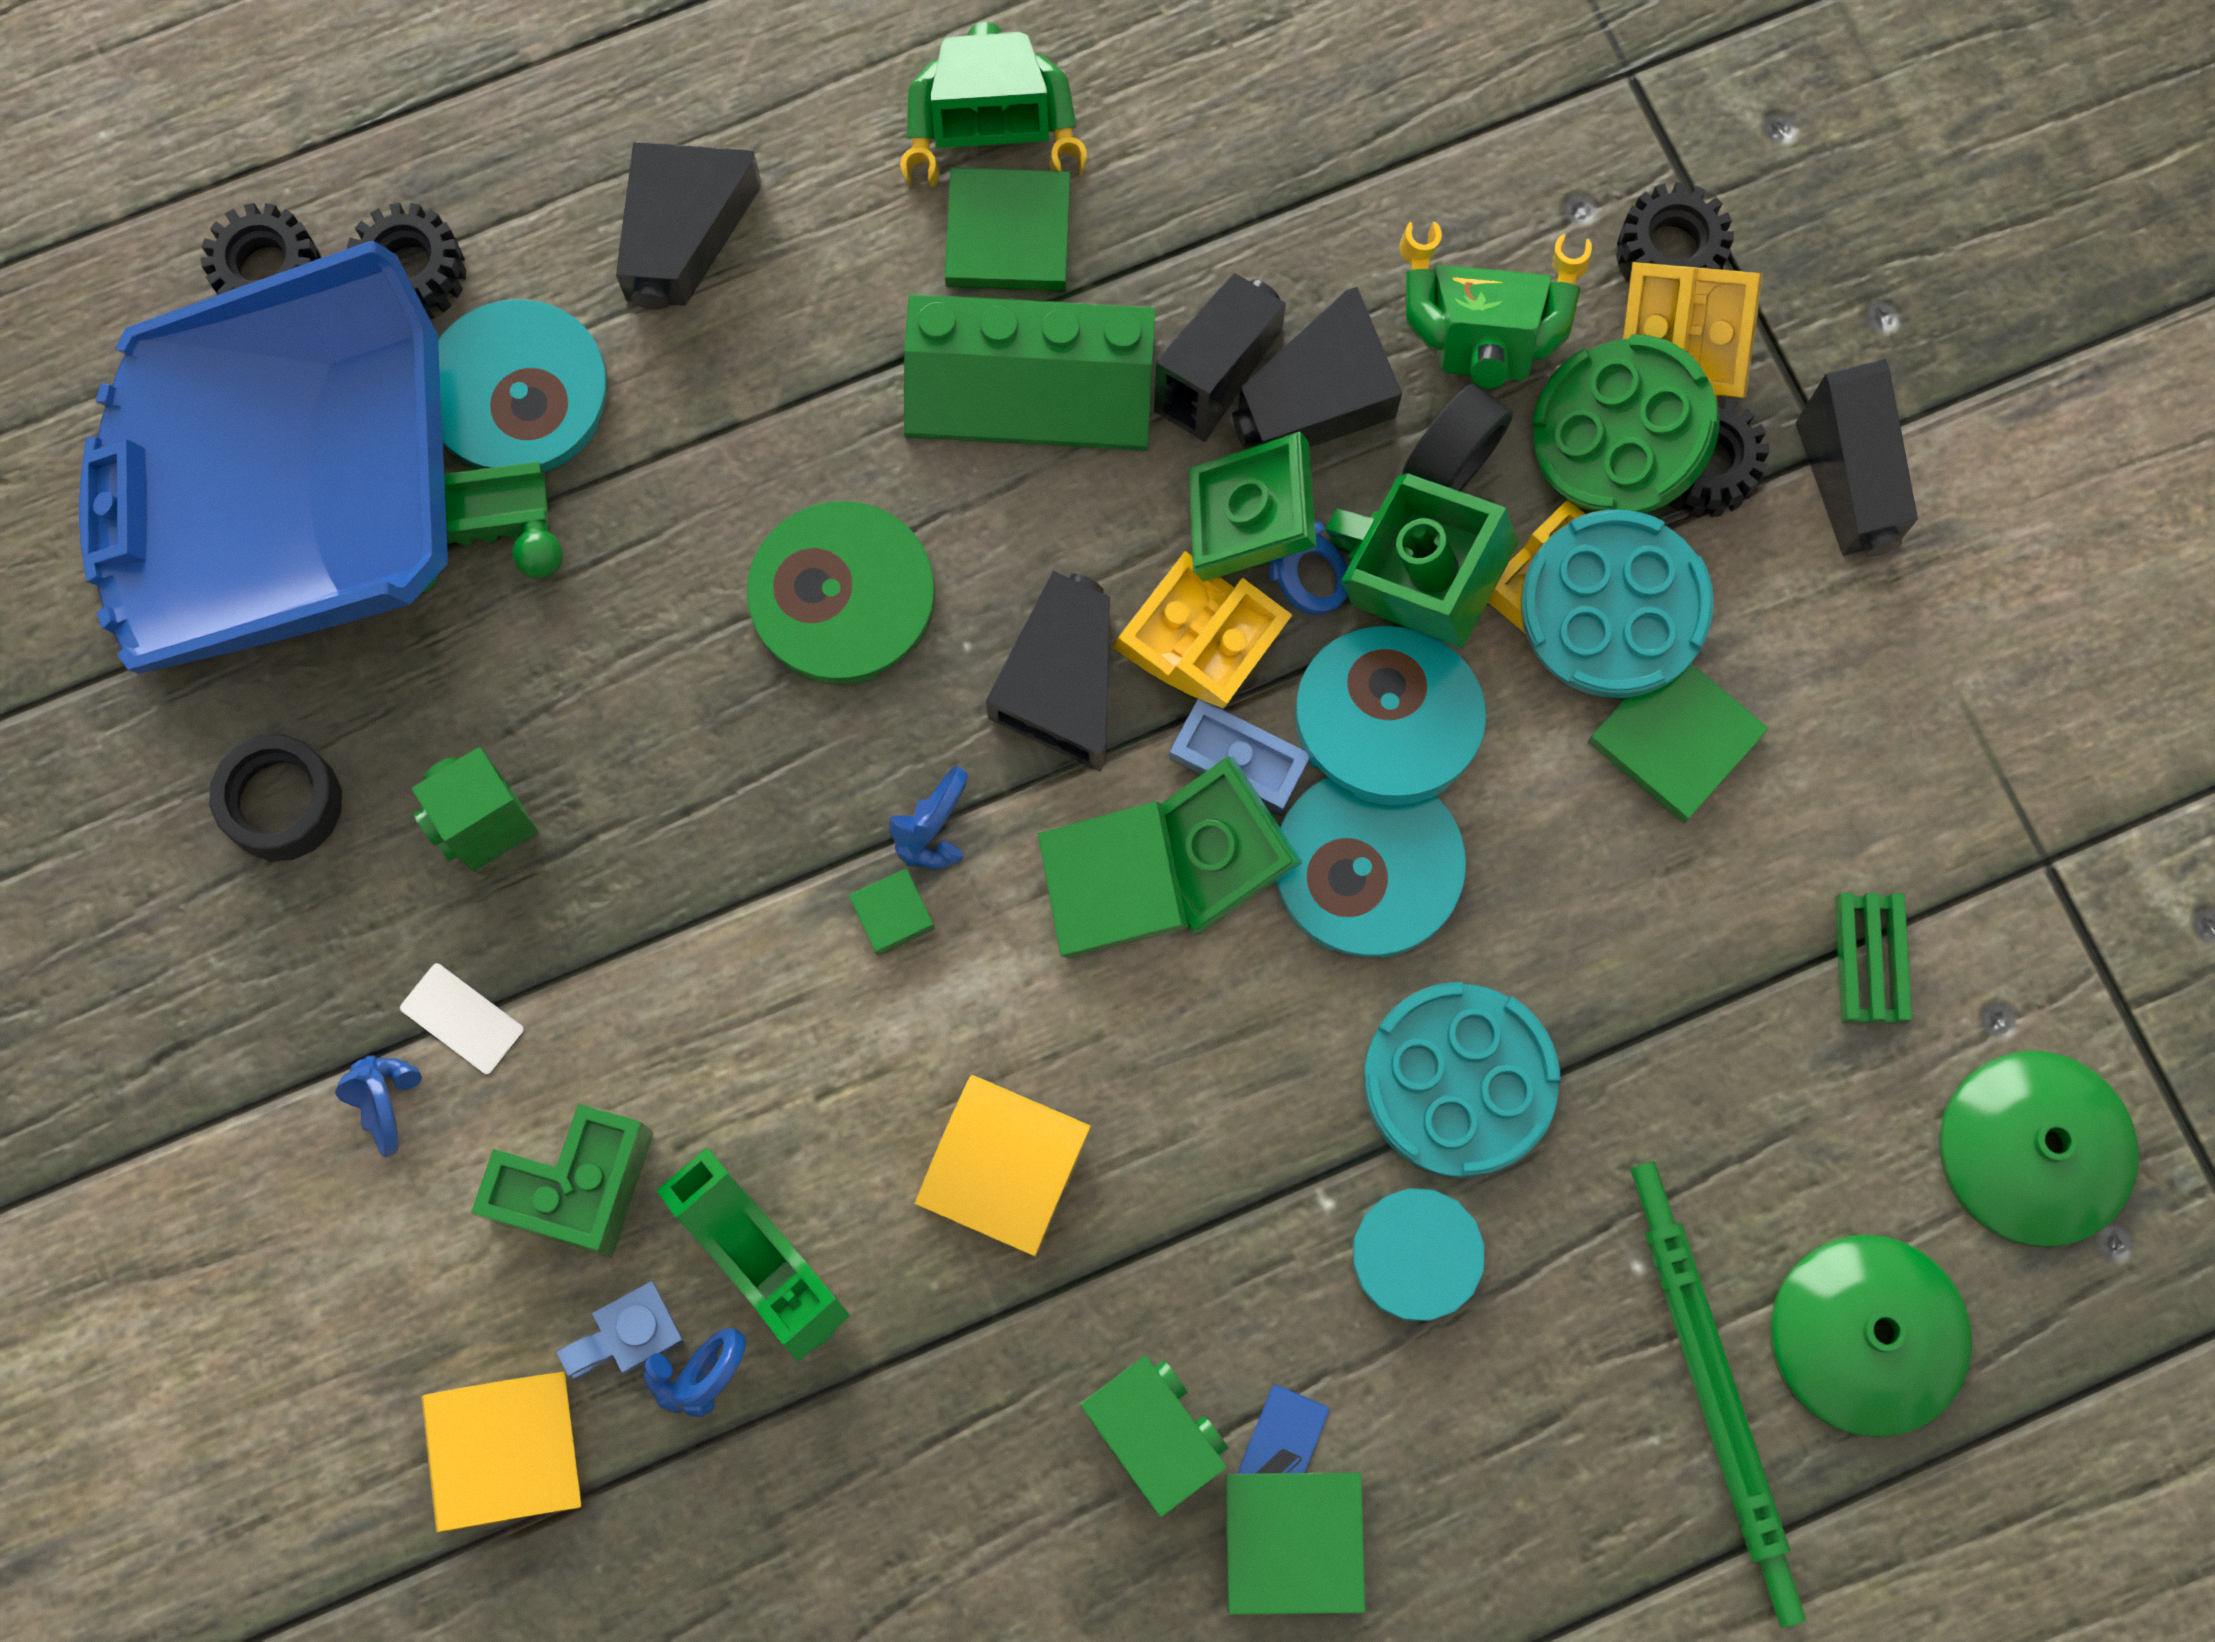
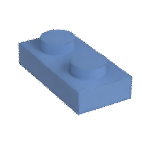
[1169,699,1309,815]

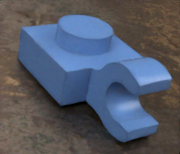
[556,1281,684,1380]

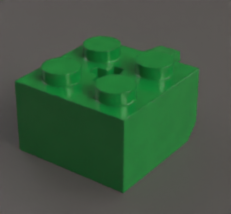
[1325,474,1519,648]

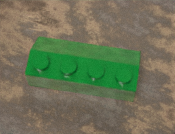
[904,294,1155,451]

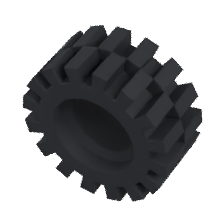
[1616,182,1734,282]
[201,203,322,295]
[347,203,466,320]
[1670,398,1769,518]

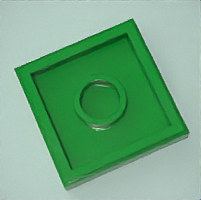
[945,167,1070,290]
[1188,432,1316,582]
[1588,664,1769,824]
[1161,756,1303,935]
[1037,801,1188,959]
[1225,1472,1365,1614]

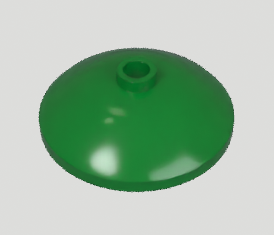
[1939,1051,2139,1247]
[1770,1235,1972,1437]

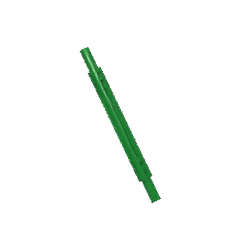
[1630,1161,1807,1628]

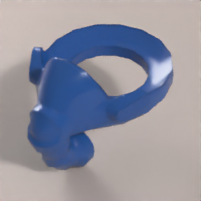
[1268,521,1348,616]
[889,765,968,870]
[335,1056,422,1157]
[643,1327,746,1417]

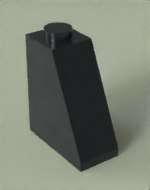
[616,142,761,310]
[1154,273,1286,442]
[1232,287,1402,448]
[1795,359,1918,557]
[986,571,1110,772]

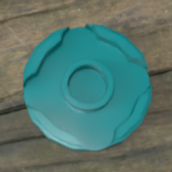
[1352,1188,1485,1322]

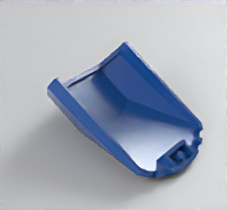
[79,241,448,674]

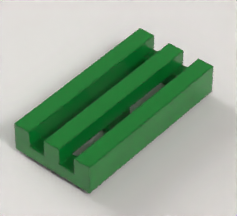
[1835,893,1912,1024]

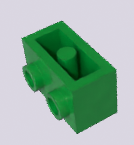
[411,746,539,872]
[1080,1355,1228,1518]

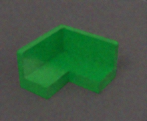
[471,1103,653,1258]

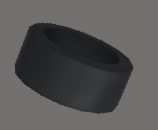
[1402,384,1513,491]
[209,734,342,861]

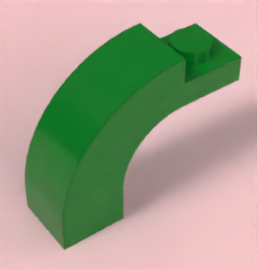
[656,1147,851,1362]

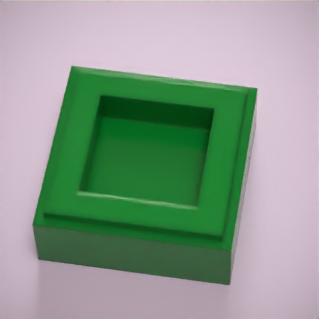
[848,868,935,956]

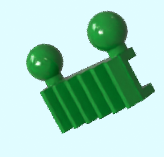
[420,461,563,595]

